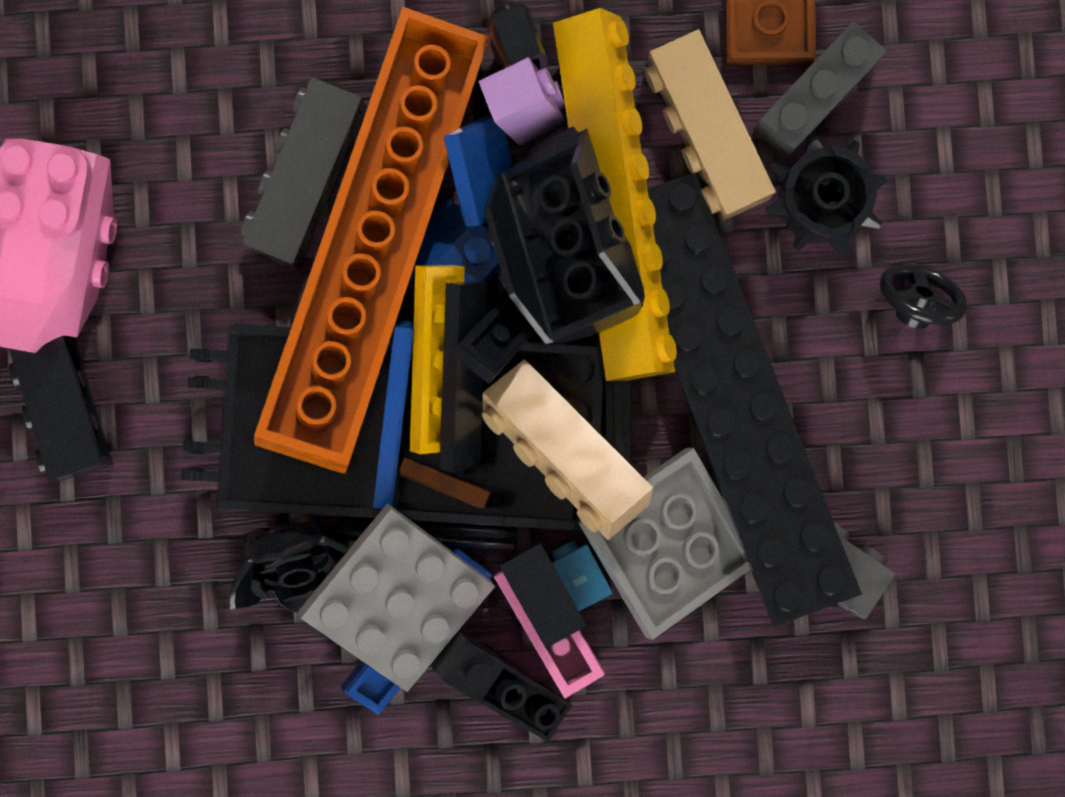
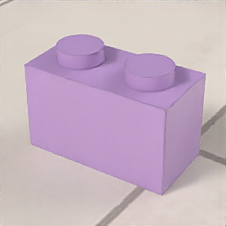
[479,57,568,146]

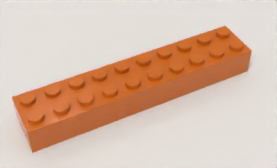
[254,7,489,474]

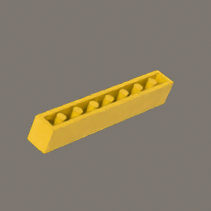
[553,8,677,381]

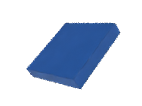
[444,115,513,227]

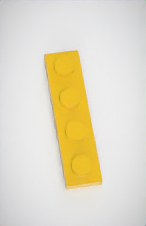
[410,265,465,454]

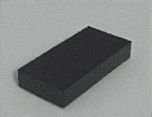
[499,543,587,649]

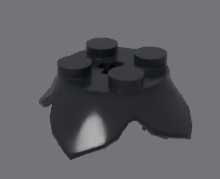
[229,514,350,613]

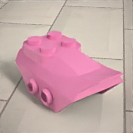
[0,139,117,353]

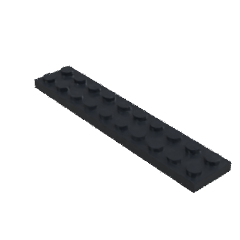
[647,173,862,627]

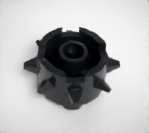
[765,134,888,256]

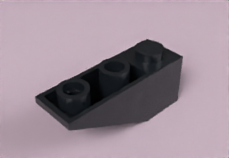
[430,629,573,742]

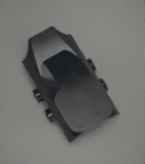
[484,126,645,344]

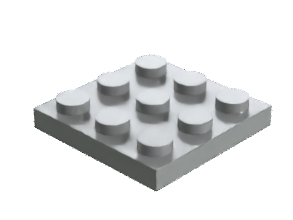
[578,448,750,640]
[298,503,495,692]

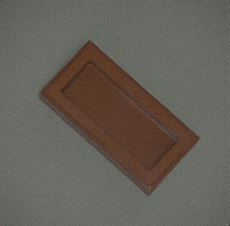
[398,457,493,509]

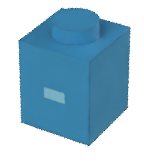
[550,540,613,611]

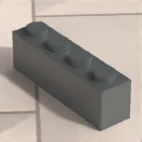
[241,77,367,270]

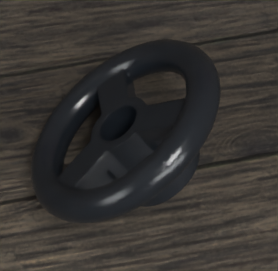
[879,264,967,329]

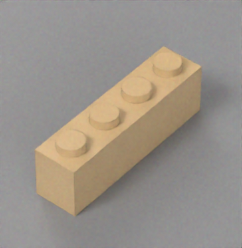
[644,29,776,222]
[482,359,653,540]

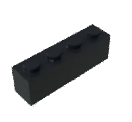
[9,335,114,481]

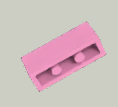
[494,570,605,699]

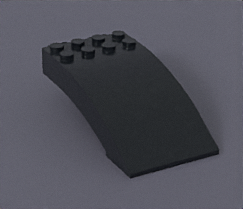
[181,323,604,530]

